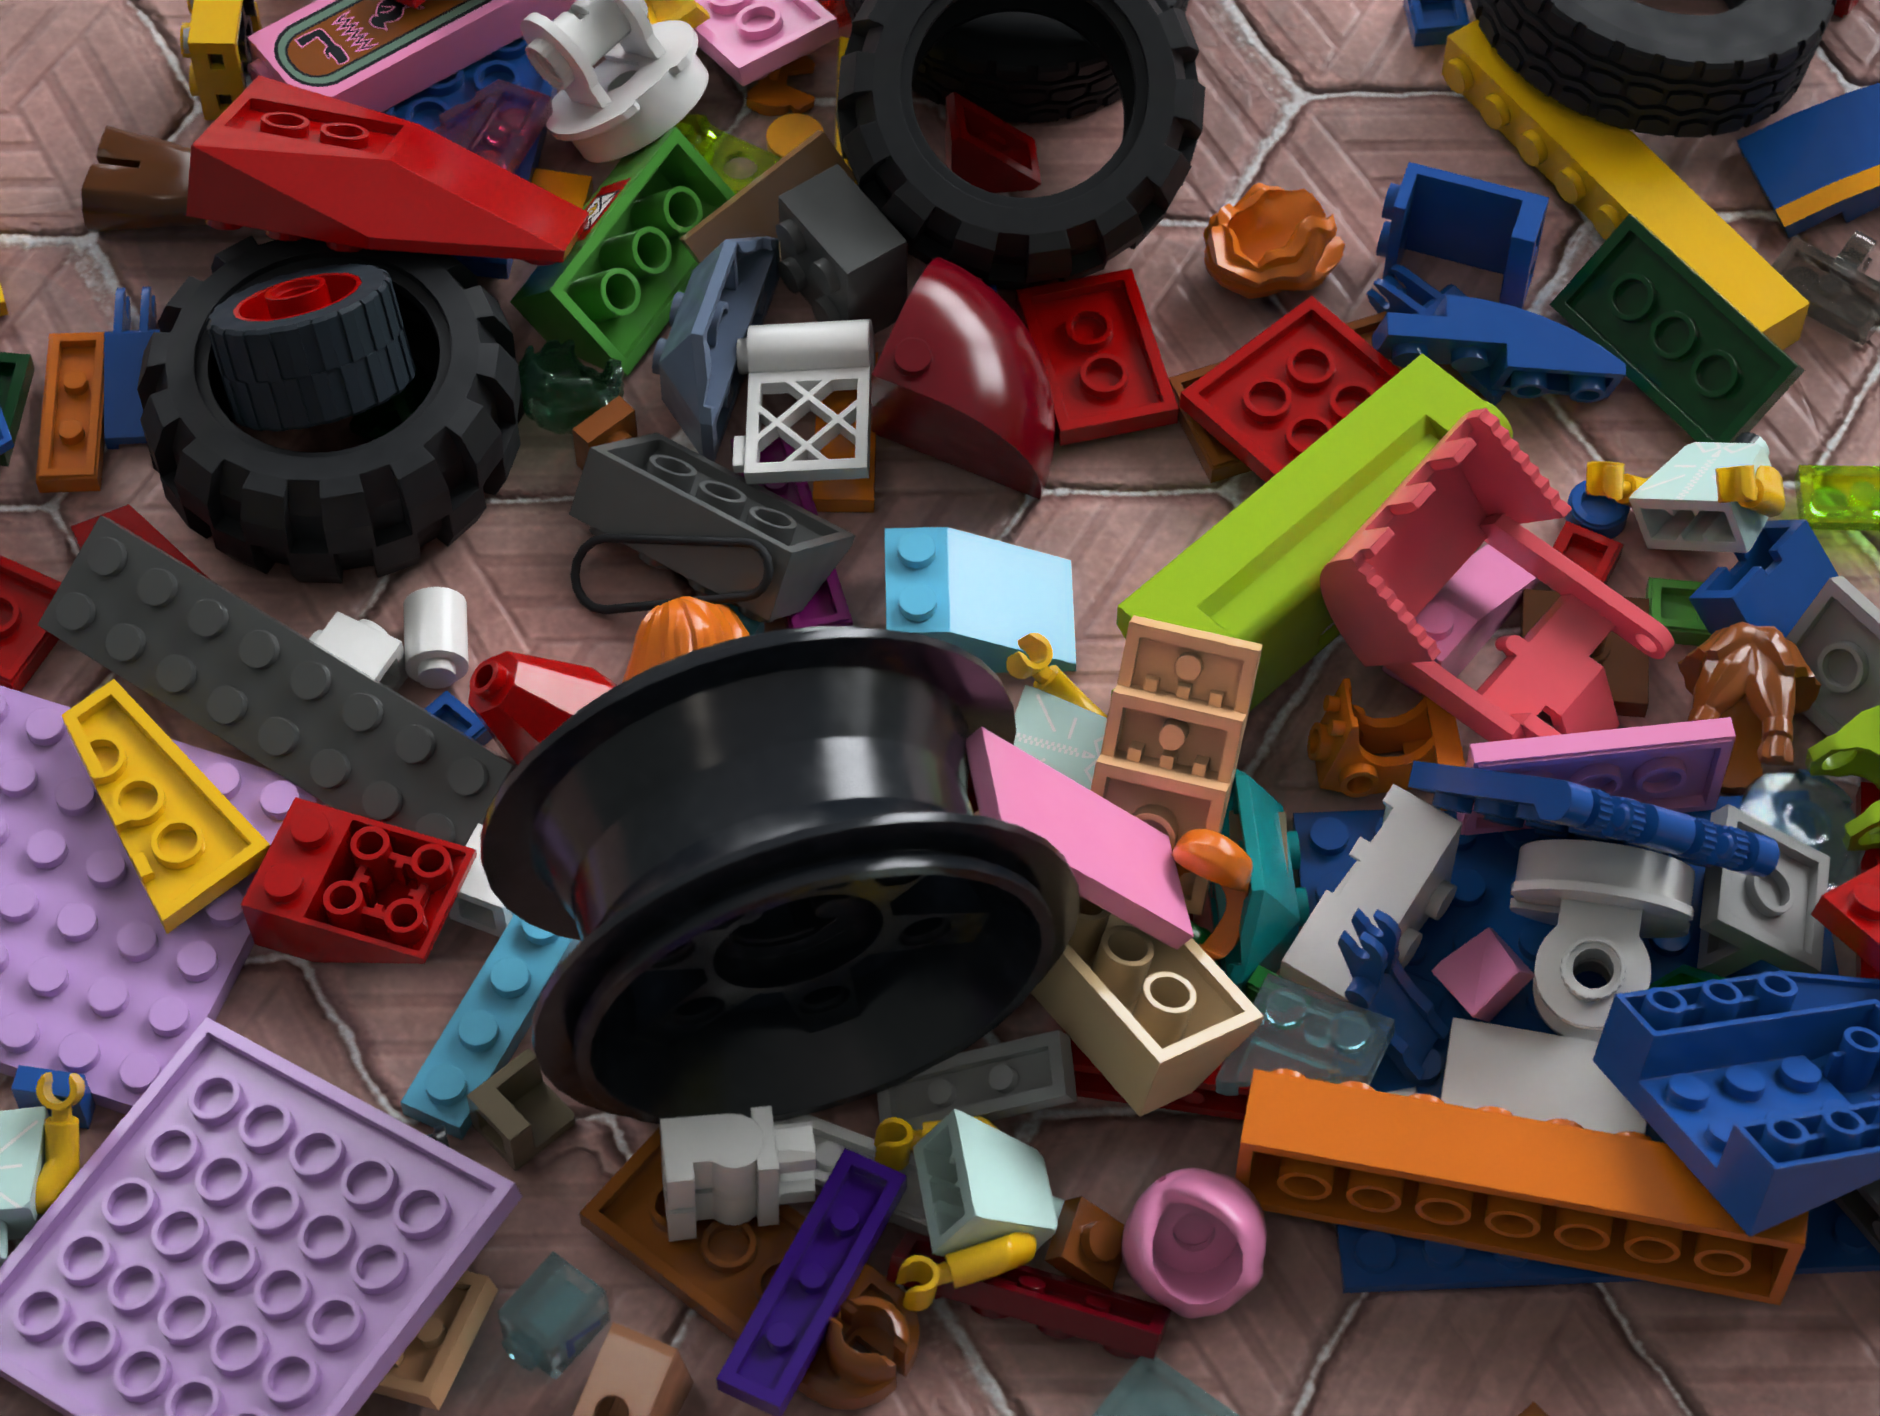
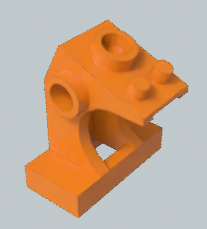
[1307,678,1466,811]

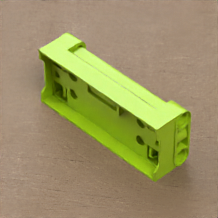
[1111,353,1513,712]

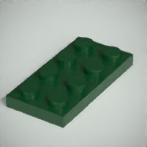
[1549,214,1805,443]

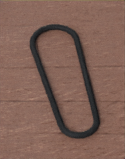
[570,533,774,614]

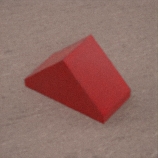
[945,92,1041,193]

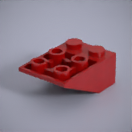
[240,797,477,964]

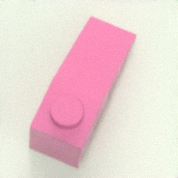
[1382,544,1540,695]

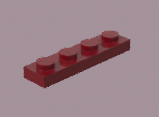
[886,1231,1171,1360]

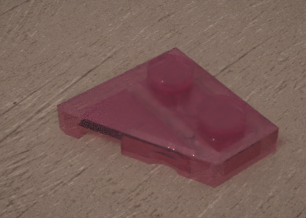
[432,79,553,174]

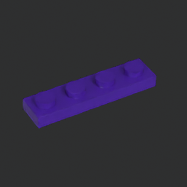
[716,1148,907,1416]

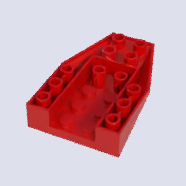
[186,75,589,265]

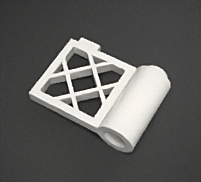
[733,319,875,484]

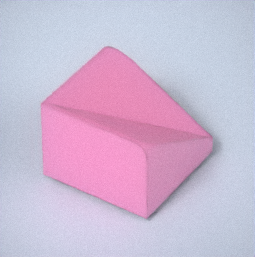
[1431,927,1535,1022]

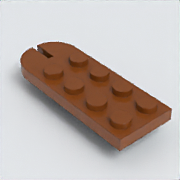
[579,1126,919,1410]

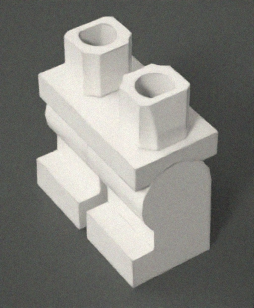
[660,1106,816,1242]

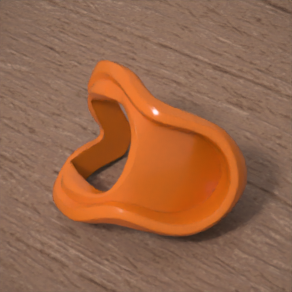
[1171,829,1253,961]

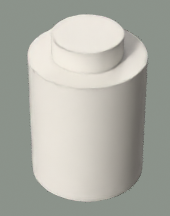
[403,587,469,689]

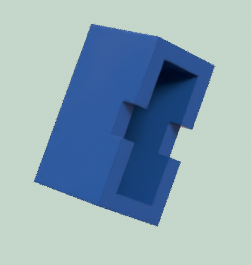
[1689,519,1839,638]

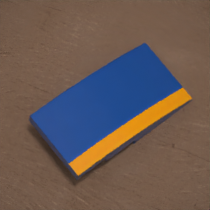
[1736,83,1880,238]

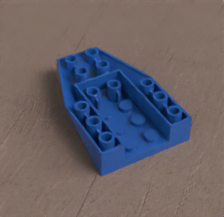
[1592,971,1880,1237]

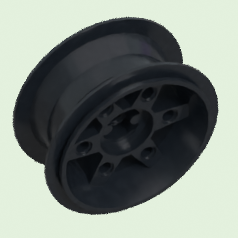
[480,626,1080,1125]

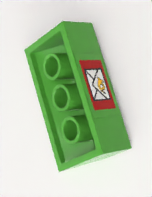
[510,127,736,378]

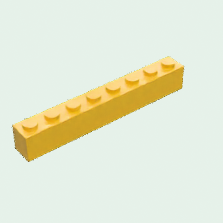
[1441,20,1810,350]

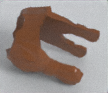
[1677,621,1821,795]

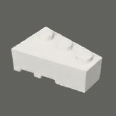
[1280,783,1462,1033]

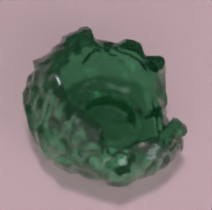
[518,339,625,435]

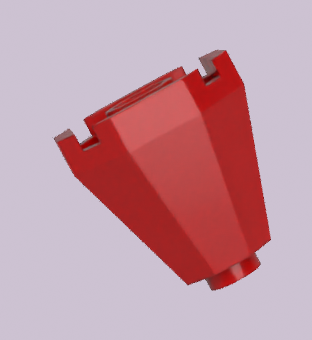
[468,651,617,766]

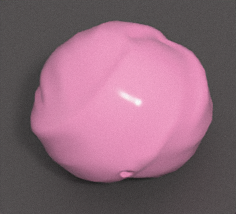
[1121,1168,1267,1319]

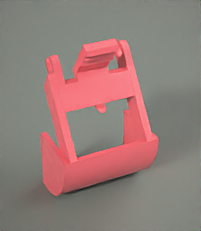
[1320,408,1674,742]

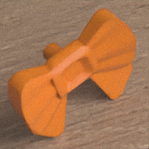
[746,55,815,116]

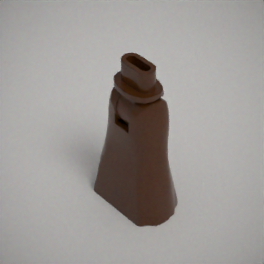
[81,126,208,232]

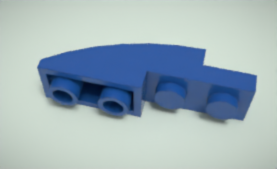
[1372,294,1626,403]

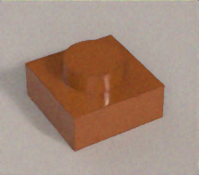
[572,396,638,471]
[1044,1196,1125,1290]

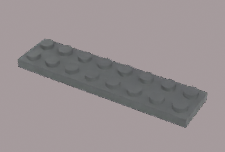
[38,515,517,846]

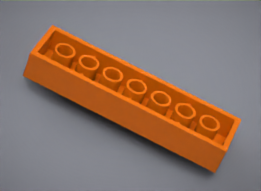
[1235,1069,1809,1306]

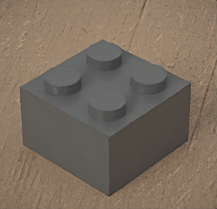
[776,164,907,334]

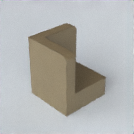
[467,1049,575,1171]

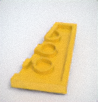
[61,679,270,934]

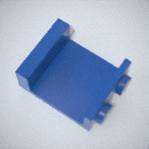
[1376,162,1549,309]

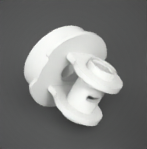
[520,0,709,163]
[1509,839,1695,1042]

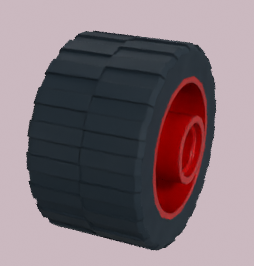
[206,264,416,432]

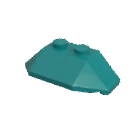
[1208,769,1309,995]

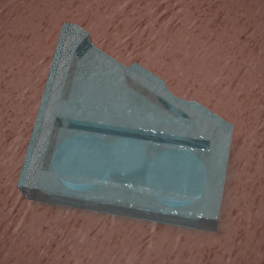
[1215,973,1395,1096]

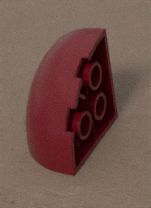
[871,257,1055,500]

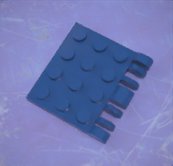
[1408,761,1780,877]

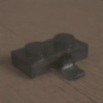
[1771,230,1880,346]

